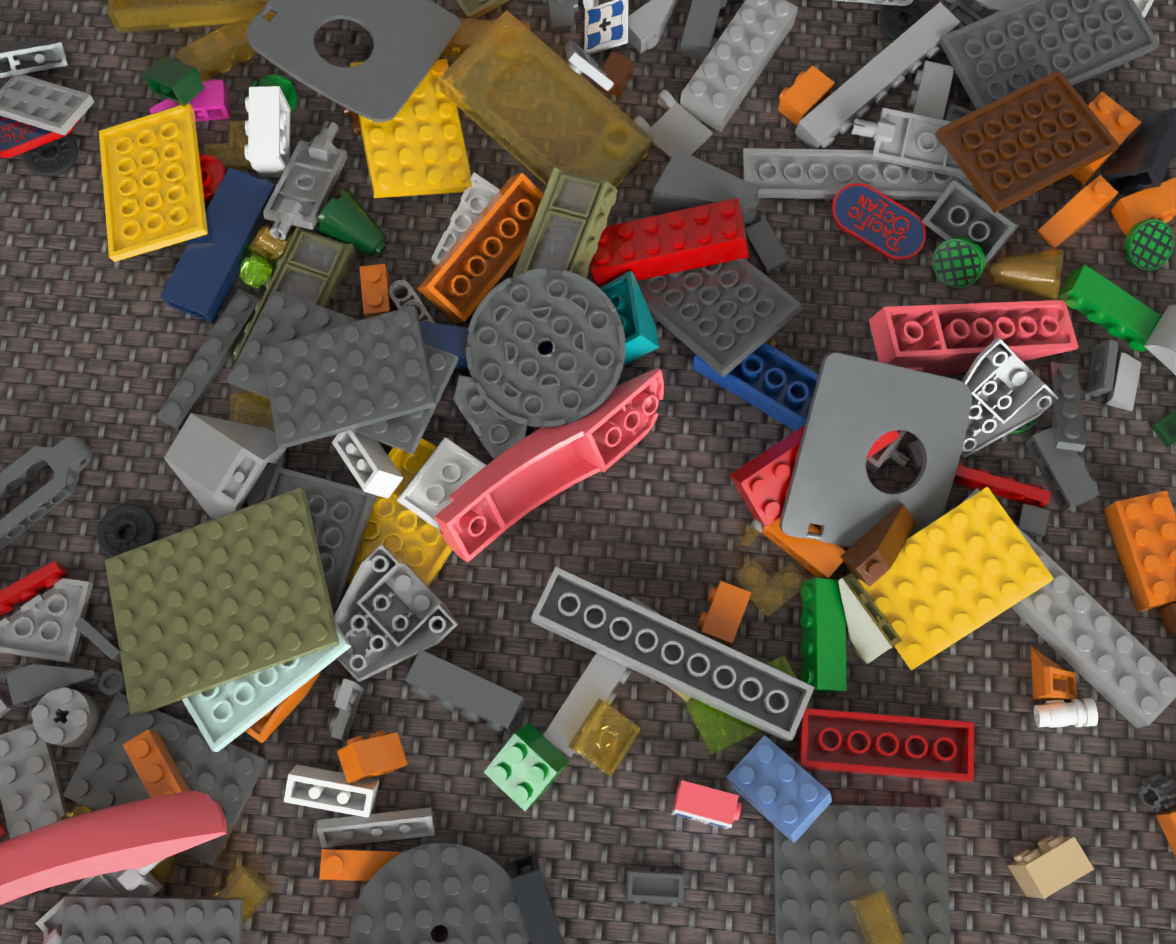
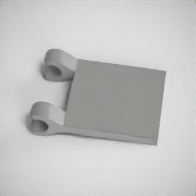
[632,90,713,159]

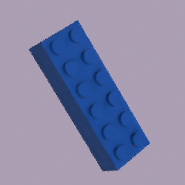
[692,343,819,431]

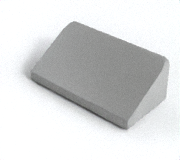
[1106,352,1141,411]

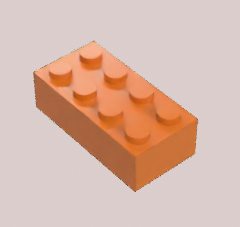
[1104,491,1176,612]

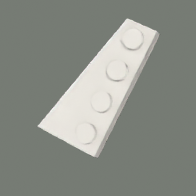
[431,172,500,266]

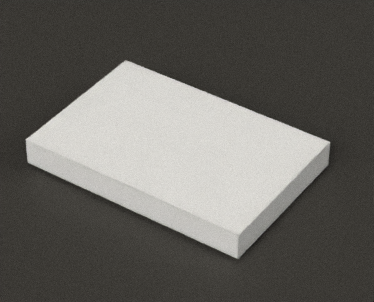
[397,437,486,531]

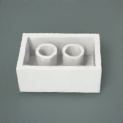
[244,86,291,178]

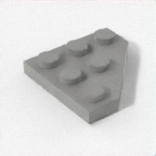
[453,375,528,460]
[0,578,93,664]

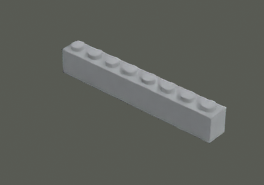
[795,2,960,149]

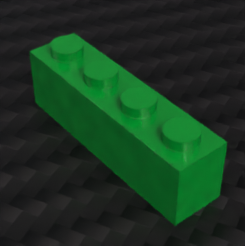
[1058,265,1162,352]
[800,578,847,694]

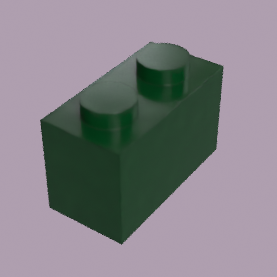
[142,56,205,107]

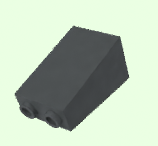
[652,149,760,226]

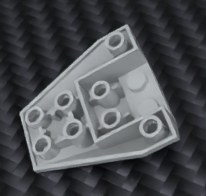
[961,337,1059,458]
[164,413,286,520]
[334,544,458,682]

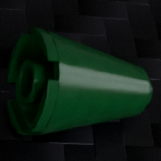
[315,188,387,257]

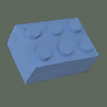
[727,735,832,843]

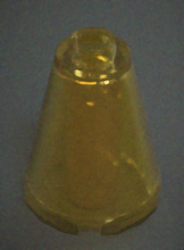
[990,249,1064,300]

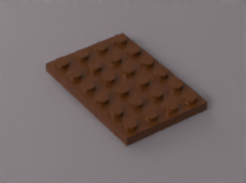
[935,69,1119,213]

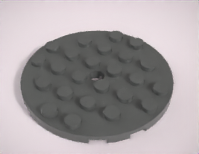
[466,268,626,428]
[350,843,528,944]

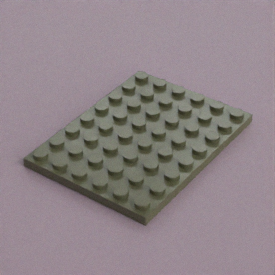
[105,487,340,716]

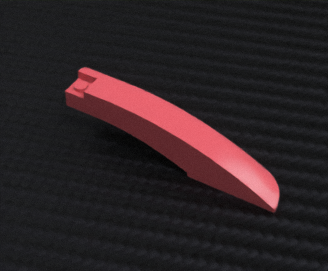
[434,368,664,563]
[0,791,227,905]

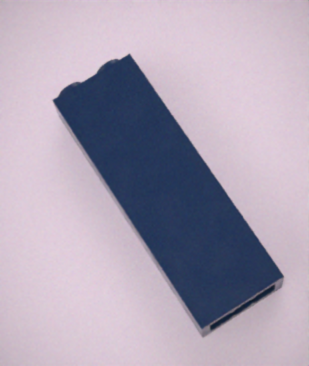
[160,168,275,324]

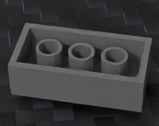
[405,649,525,735]

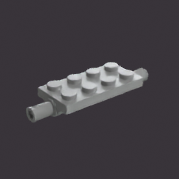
[851,108,968,179]
[263,121,347,240]
[35,858,165,944]

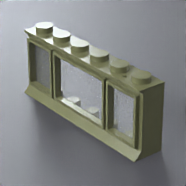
[512,167,618,278]
[234,226,357,362]

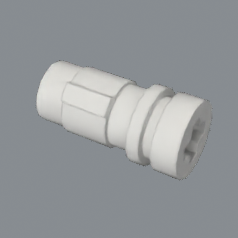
[1034,698,1098,728]

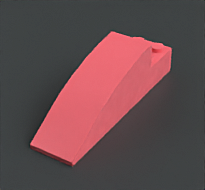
[869,300,1079,376]

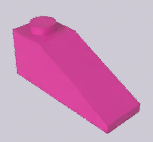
[150,79,230,122]

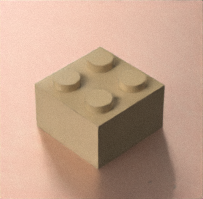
[1008,834,1094,899]

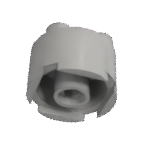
[31,687,101,747]

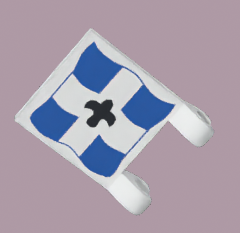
[583,0,628,55]

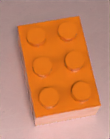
[1071,92,1141,185]

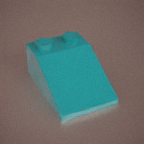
[600,271,659,366]

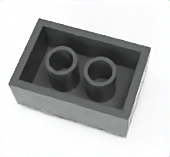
[922,179,1021,266]

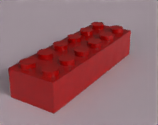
[590,198,749,288]
[729,425,900,527]
[796,708,974,782]

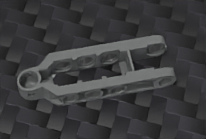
[0,436,92,551]

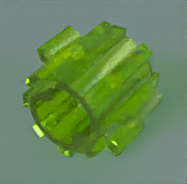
[239,254,272,289]

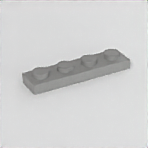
[317,807,435,848]

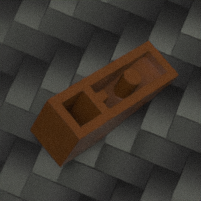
[840,503,917,587]

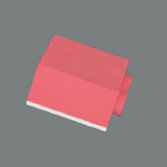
[671,780,742,829]

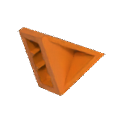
[1030,645,1077,701]

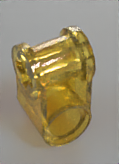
[248,226,288,261]

